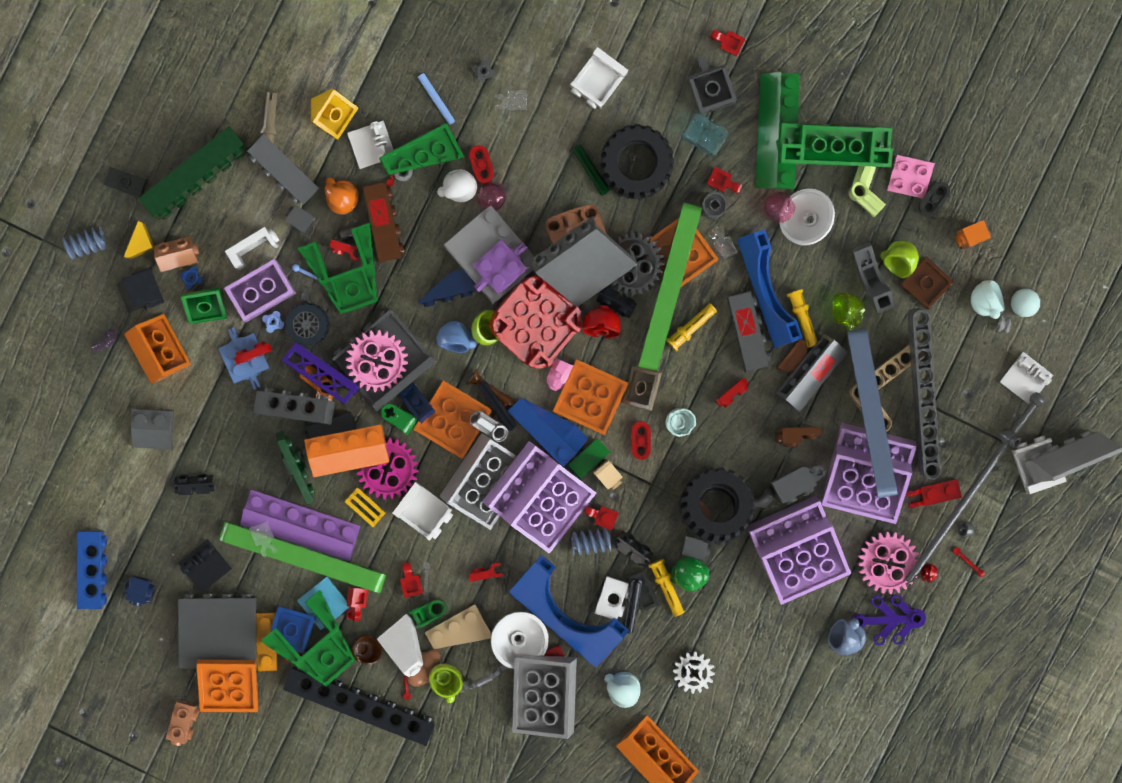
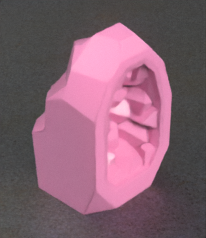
[547,358,573,391]

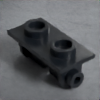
[596,286,637,319]
[173,474,214,495]
[613,531,653,566]

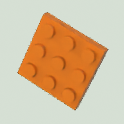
[639,218,719,288]
[553,359,628,435]
[413,380,492,459]
[197,659,258,712]

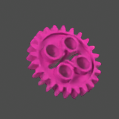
[357,437,419,500]

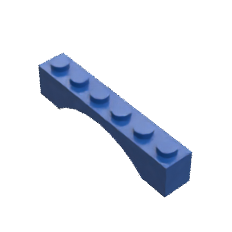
[737,230,803,348]

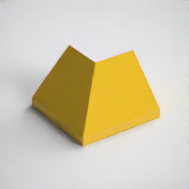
[311,89,358,140]

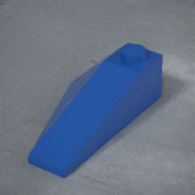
[508,398,588,467]

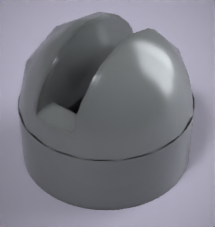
[958,522,975,537]

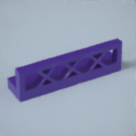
[282,342,359,405]

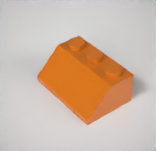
[124,314,191,385]

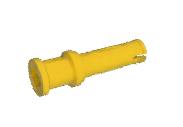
[786,289,818,348]
[666,303,717,352]
[648,558,685,617]

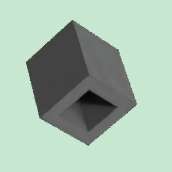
[285,205,317,235]
[681,535,711,560]

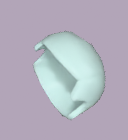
[1011,288,1041,317]
[665,407,696,437]

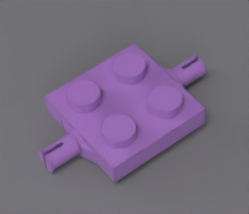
[473,239,528,294]

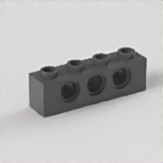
[253,388,335,425]

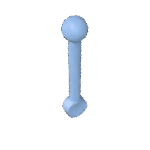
[292,264,318,280]

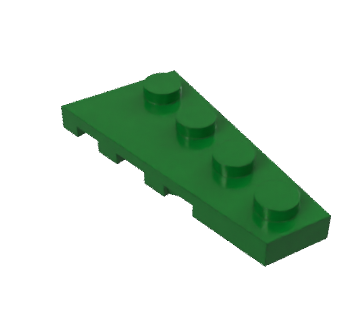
[379,123,464,175]

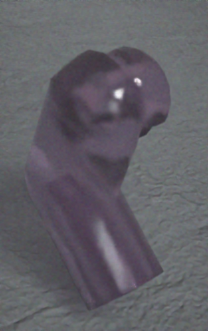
[91,330,118,353]

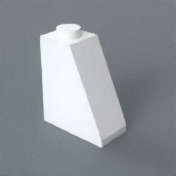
[377,614,424,677]

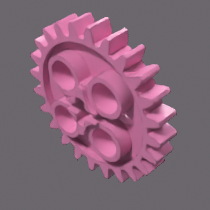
[345,329,408,392]
[857,531,919,594]

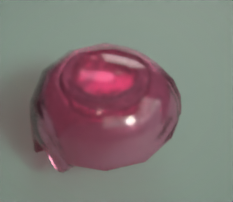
[477,181,507,211]
[764,192,796,223]

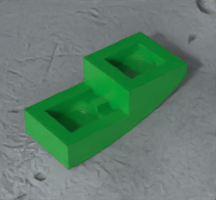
[567,438,610,480]

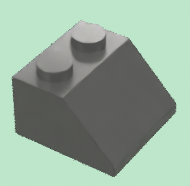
[131,409,174,450]

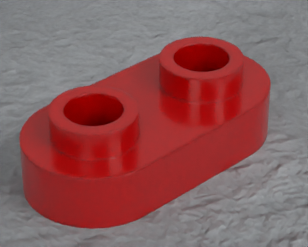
[469,145,494,184]
[233,341,272,366]
[715,378,749,408]
[631,422,651,460]

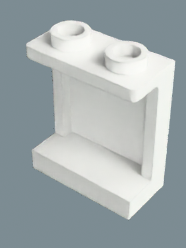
[570,47,628,109]
[225,227,279,270]
[1011,435,1067,494]
[392,482,453,541]

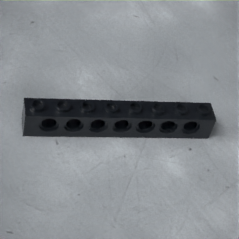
[283,666,436,746]

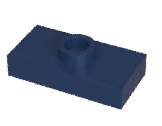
[398,382,436,424]

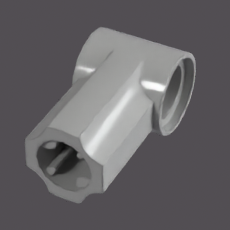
[470,410,508,442]

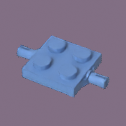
[218,327,270,390]

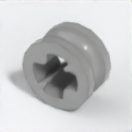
[997,315,1011,334]

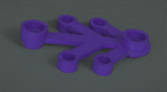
[851,594,926,646]

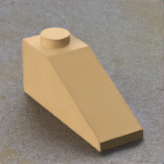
[593,459,623,490]

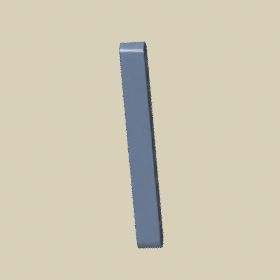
[847,328,898,498]

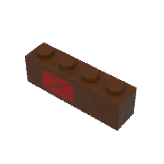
[363,182,405,264]

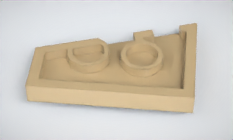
[425,604,492,649]

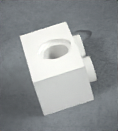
[595,575,629,619]

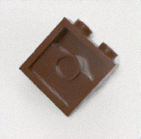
[775,427,821,447]

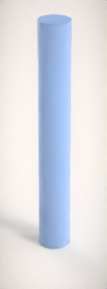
[418,73,455,125]

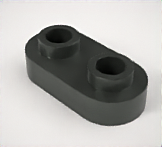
[919,182,950,217]

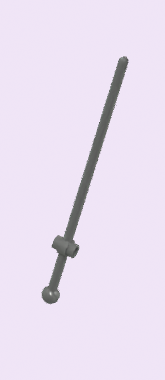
[906,392,1045,583]

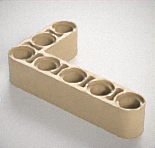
[849,338,925,431]

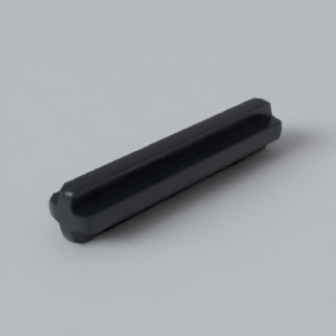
[477,380,516,431]
[623,579,642,634]

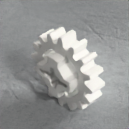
[673,651,715,694]

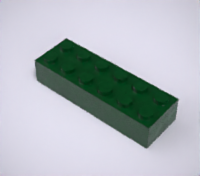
[138,126,248,220]

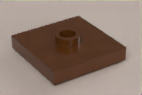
[899,256,954,310]

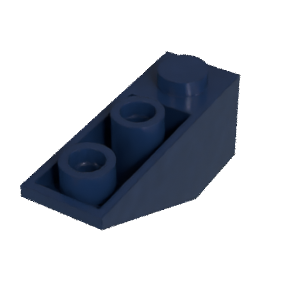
[418,269,475,307]

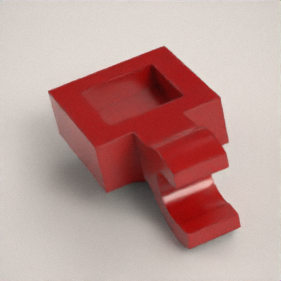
[709,29,745,57]
[707,167,742,194]
[328,240,360,261]
[583,506,619,531]
[400,562,423,598]
[469,562,503,582]
[346,587,369,621]

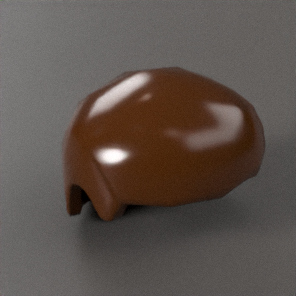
[351,635,383,665]

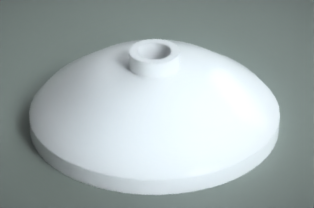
[779,189,835,245]
[491,612,548,669]

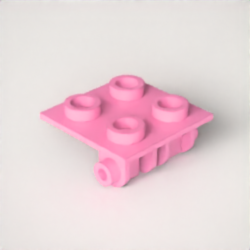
[887,155,935,198]

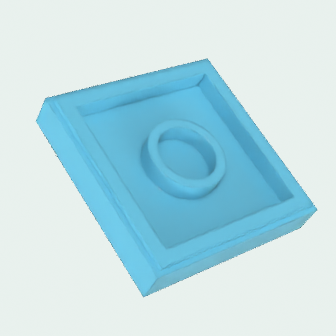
[297,576,350,630]

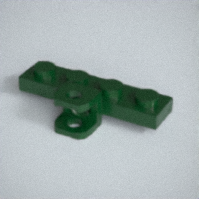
[276,431,315,504]

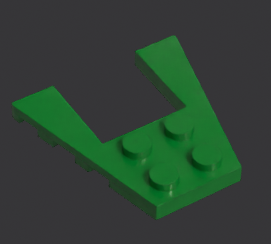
[298,223,378,314]
[260,590,355,687]

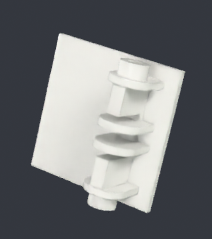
[347,121,393,169]
[1000,352,1053,404]

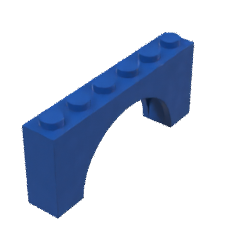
[509,555,629,667]

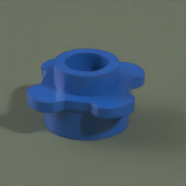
[180,267,203,289]

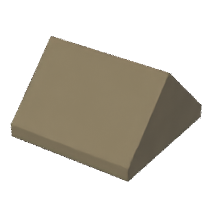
[622,366,662,411]

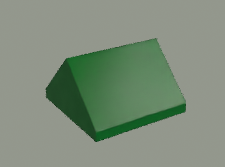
[181,288,227,325]

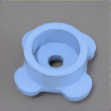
[262,311,284,333]

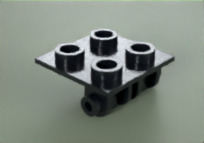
[178,539,232,593]

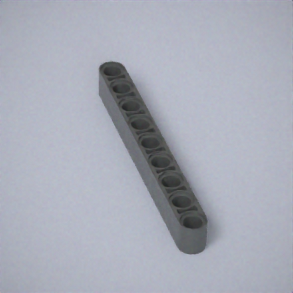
[908,308,941,479]

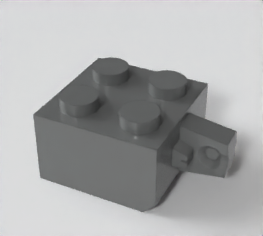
[687,56,737,115]
[769,465,826,505]

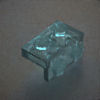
[682,113,729,157]

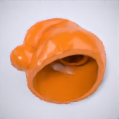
[324,178,359,215]

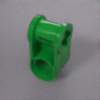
[381,404,418,435]
[409,599,447,629]

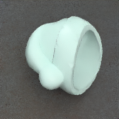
[971,280,1004,319]
[604,671,640,708]

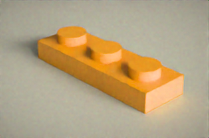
[256,612,278,671]

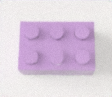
[224,259,296,322]

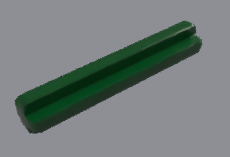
[572,144,610,196]

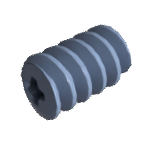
[62,226,106,259]
[571,528,612,556]

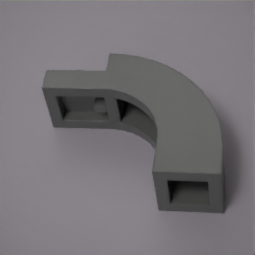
[851,243,895,313]

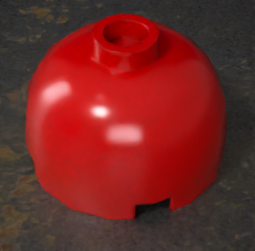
[582,305,621,339]

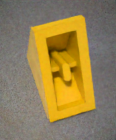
[124,221,154,259]

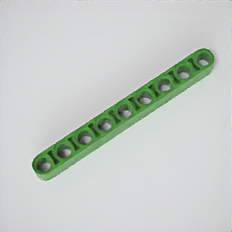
[638,202,702,372]
[218,521,386,593]

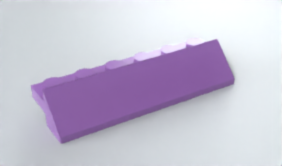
[240,489,361,562]

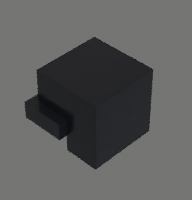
[117,267,165,313]

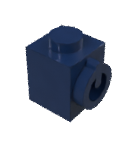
[124,576,155,606]

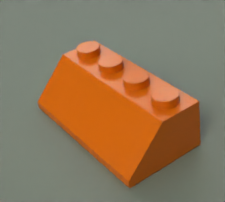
[304,424,389,477]
[616,715,699,783]

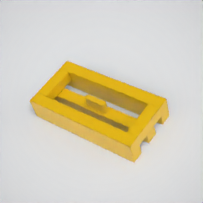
[345,487,386,527]

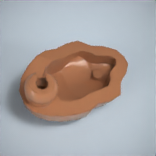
[407,649,440,687]

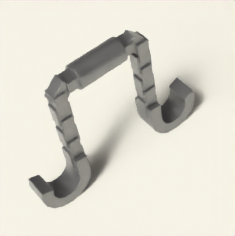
[460,663,509,693]

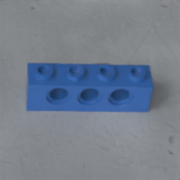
[77,531,107,609]

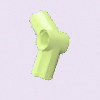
[848,166,886,217]

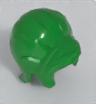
[671,557,710,592]

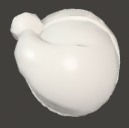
[437,169,477,202]

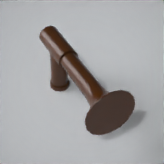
[466,368,516,420]

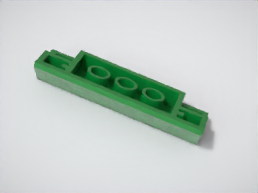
[755,72,800,189]
[776,122,893,167]

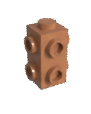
[154,236,200,272]
[166,699,199,746]

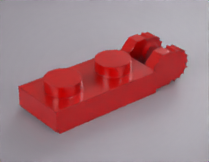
[906,479,962,508]

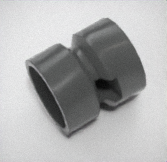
[701,192,727,220]

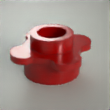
[921,563,937,583]

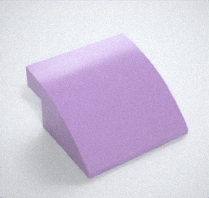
[821,422,917,524]
[482,441,596,553]
[747,495,851,605]

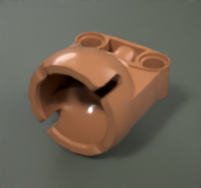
[545,205,607,245]

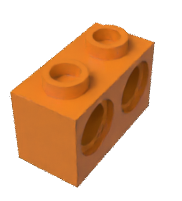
[955,220,991,249]

